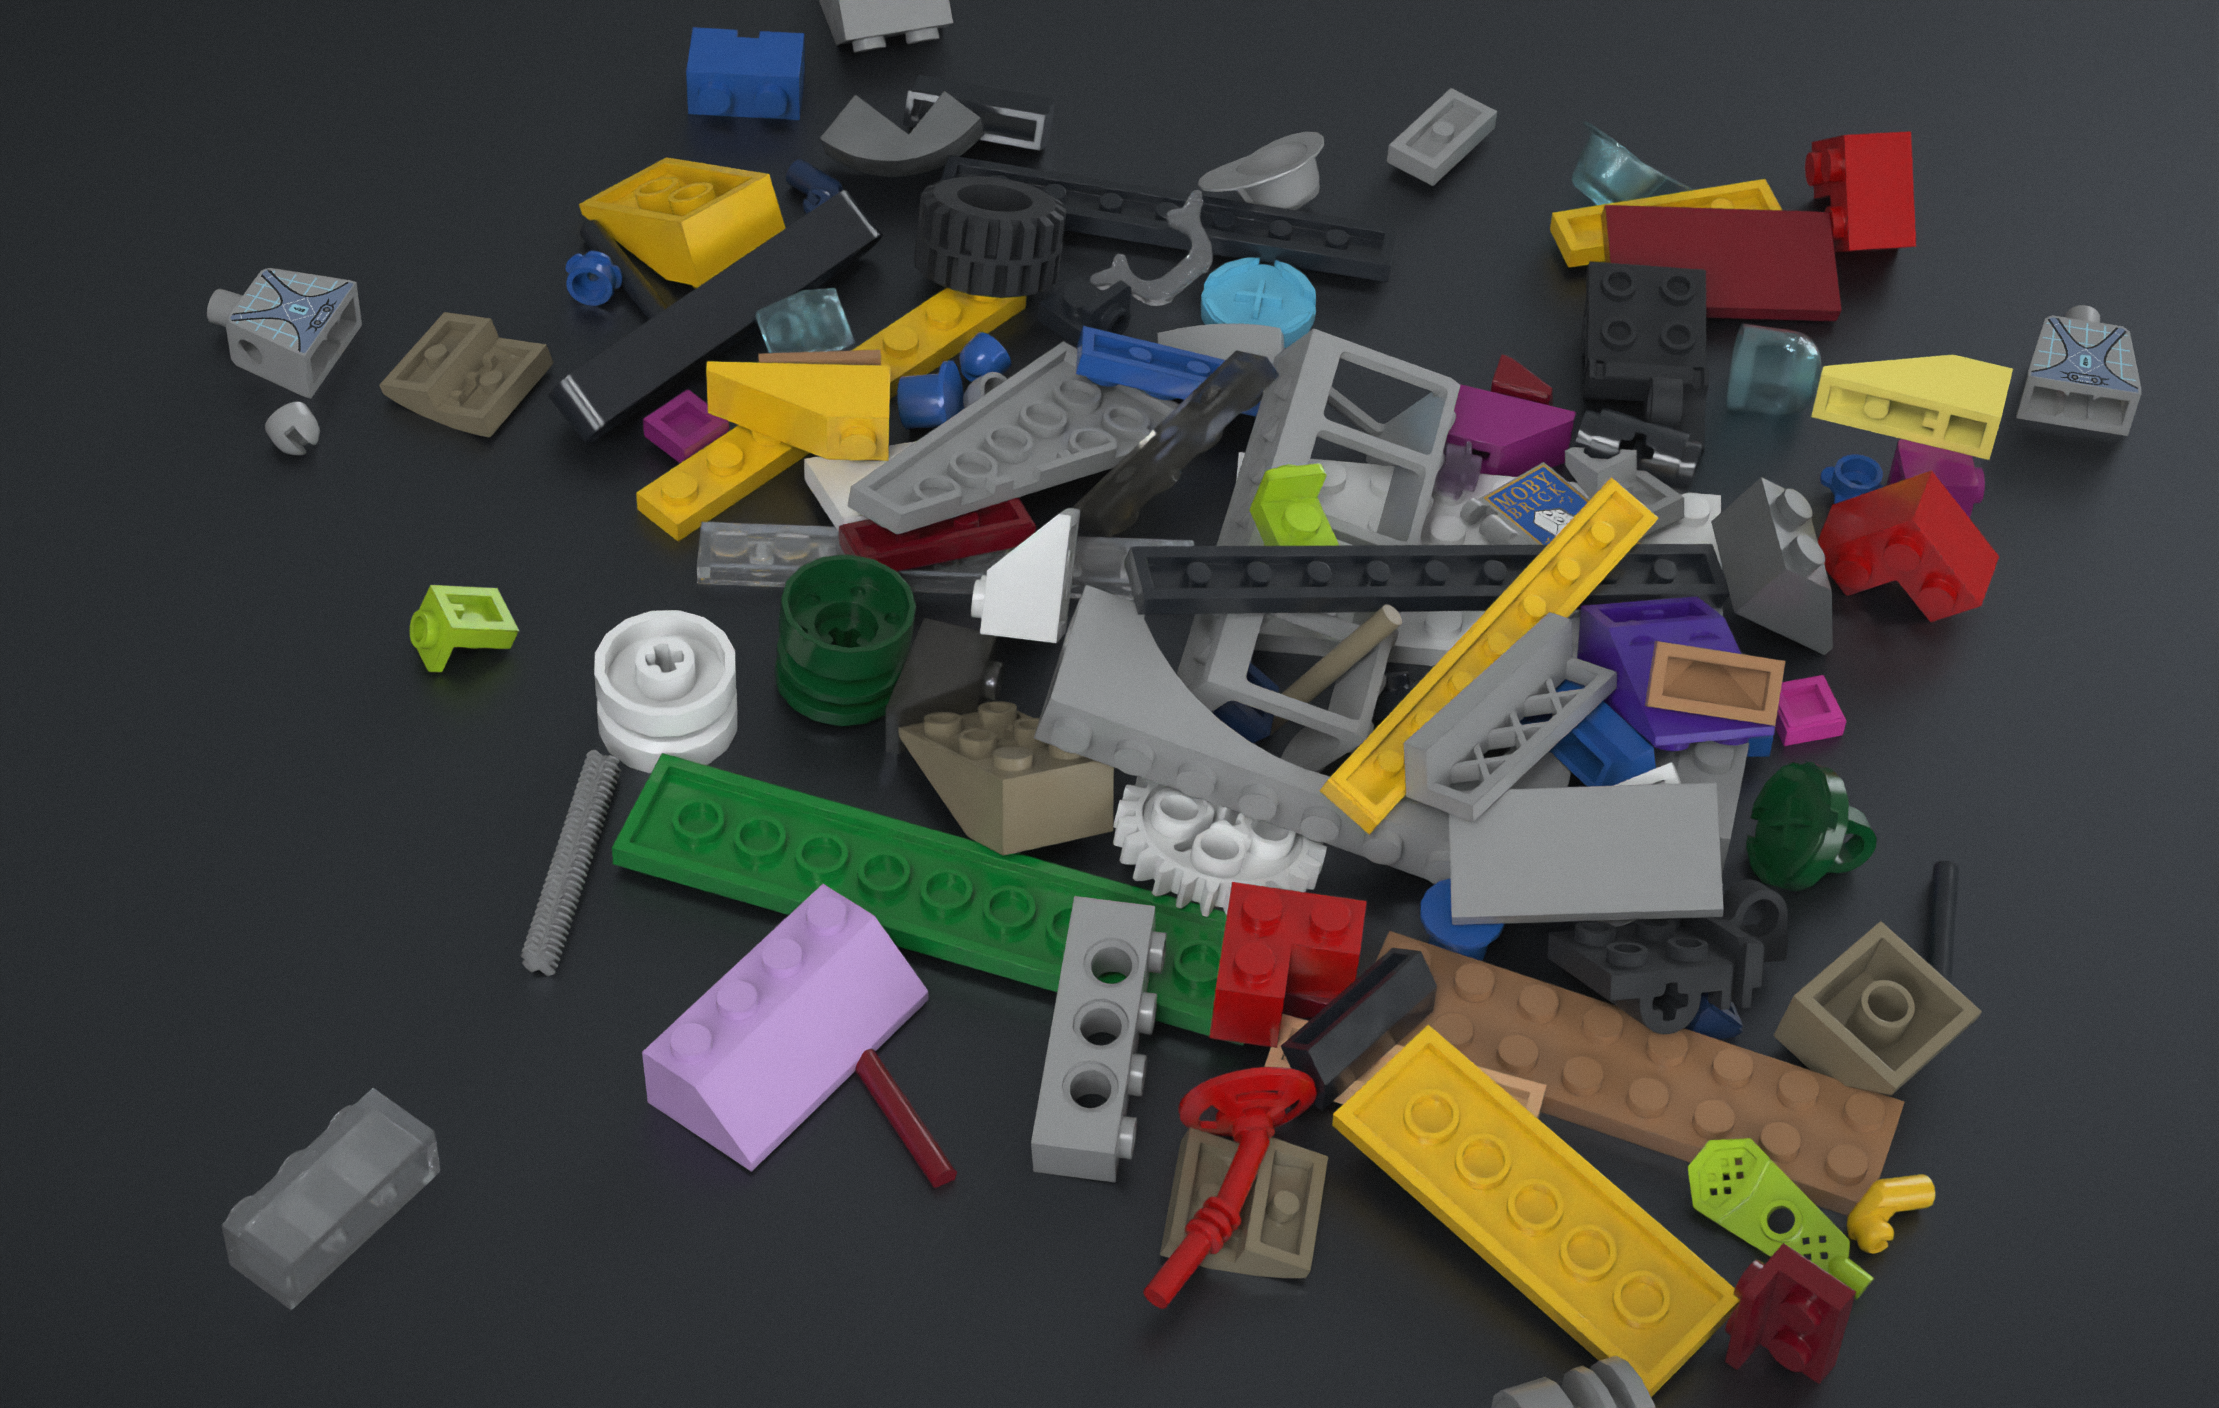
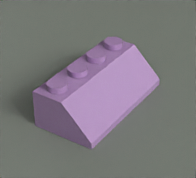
[642,884,929,1172]

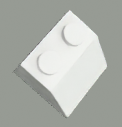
[971,508,1080,643]

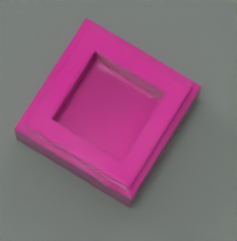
[1775,675,1846,746]

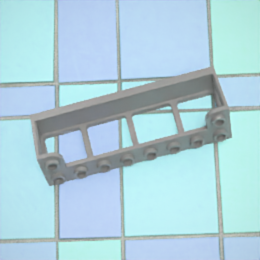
[1177,329,1460,773]

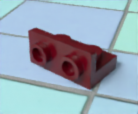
[1725,1243,1856,1384]

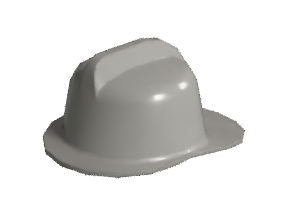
[1198,132,1324,210]

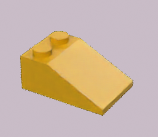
[579,157,786,289]

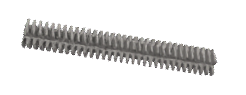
[520,750,621,976]

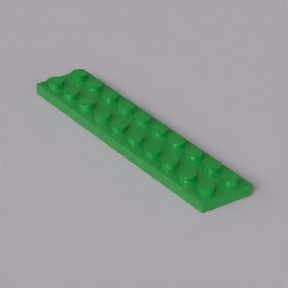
[612,753,1244,1046]

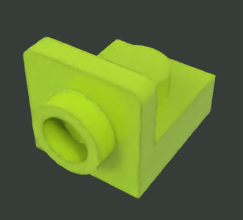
[1249,463,1339,546]
[409,585,519,672]

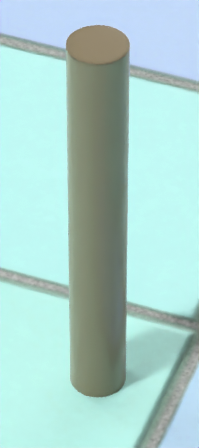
[1270,604,1402,736]

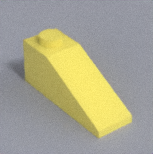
[1811,355,2013,460]

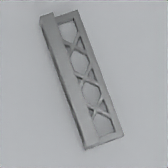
[1403,612,1617,822]

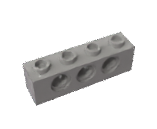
[1031,896,1167,1183]

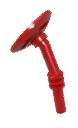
[1143,1067,1317,1309]

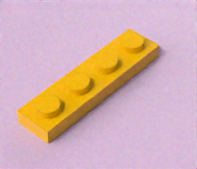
[1550,179,1782,268]

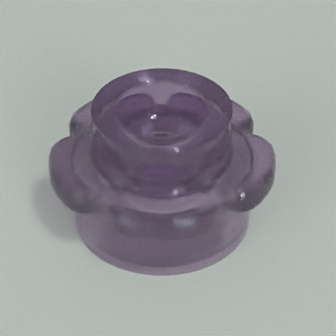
[1436,441,1482,500]

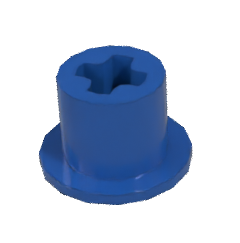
[897,361,965,429]
[1420,878,1505,961]

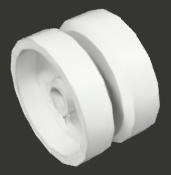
[594,610,737,773]

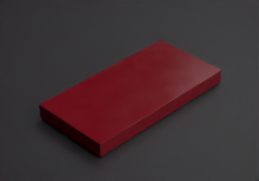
[1601,205,1842,321]

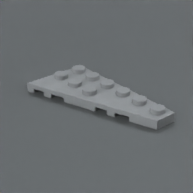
[847,341,1209,535]

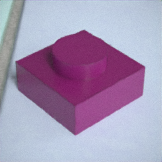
[643,389,729,463]

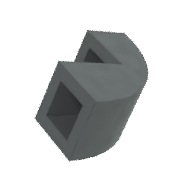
[820,91,984,177]

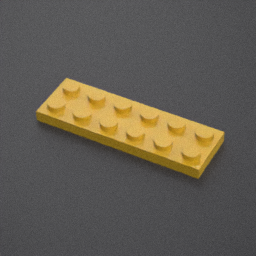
[1332,1024,1740,1397]

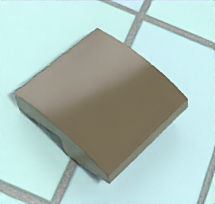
[380,312,554,437]
[1160,1127,1328,1278]

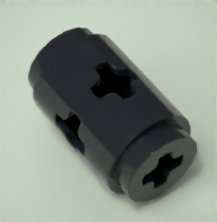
[1574,407,1704,495]

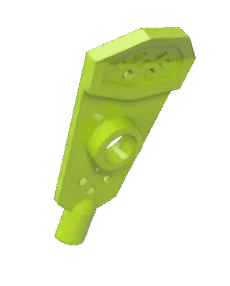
[1688,1138,1875,1300]

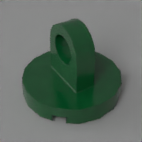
[1746,761,1877,892]

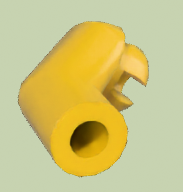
[1847,1174,1935,1254]

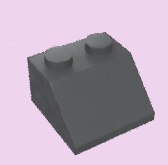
[1711,477,1833,655]

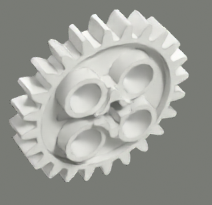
[1113,776,1327,917]

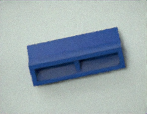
[1519,679,1656,787]

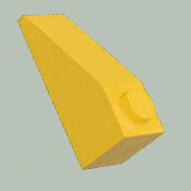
[706,361,890,461]

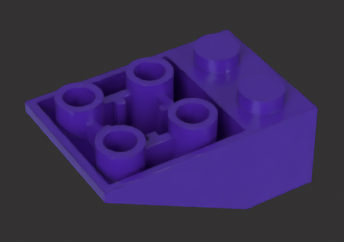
[1577,596,1775,751]

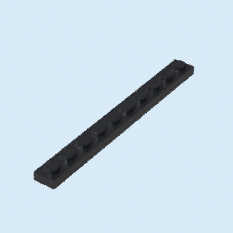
[1124,544,1730,615]

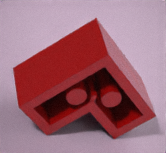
[1805,131,1916,252]
[1818,470,1999,622]
[1209,882,1367,1048]

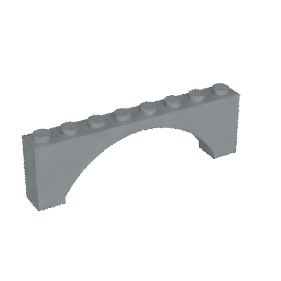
[1034,585,1571,884]

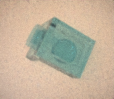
[755,288,855,353]

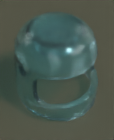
[1726,324,1822,416]

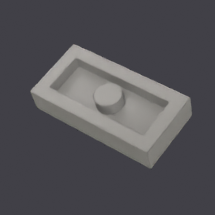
[1387,88,1497,186]

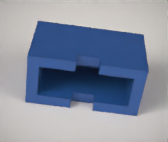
[686,27,805,120]

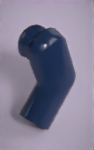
[786,159,843,214]

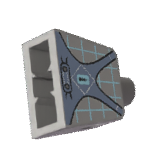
[207,268,362,399]
[2016,305,2141,436]

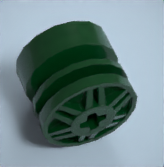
[774,554,916,726]

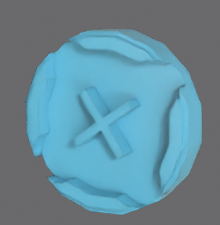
[1200,257,1316,348]

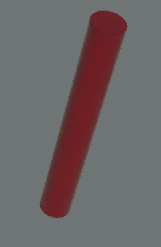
[856,1048,957,1188]

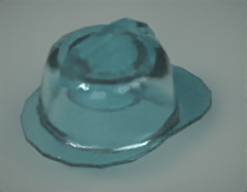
[1572,121,1695,205]

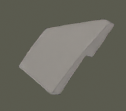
[1565,447,1684,537]

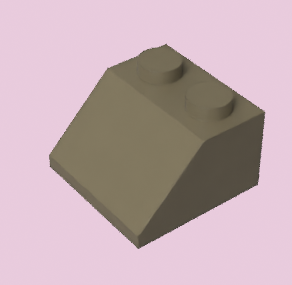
[1773,921,1982,1095]

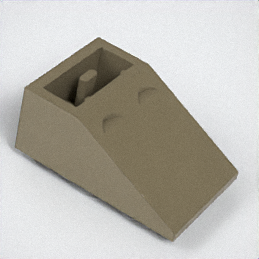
[899,701,1114,856]

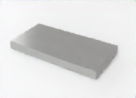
[1449,782,1724,925]

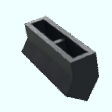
[903,75,1054,150]
[1281,948,1437,1111]

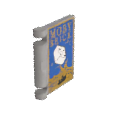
[1460,462,1643,545]

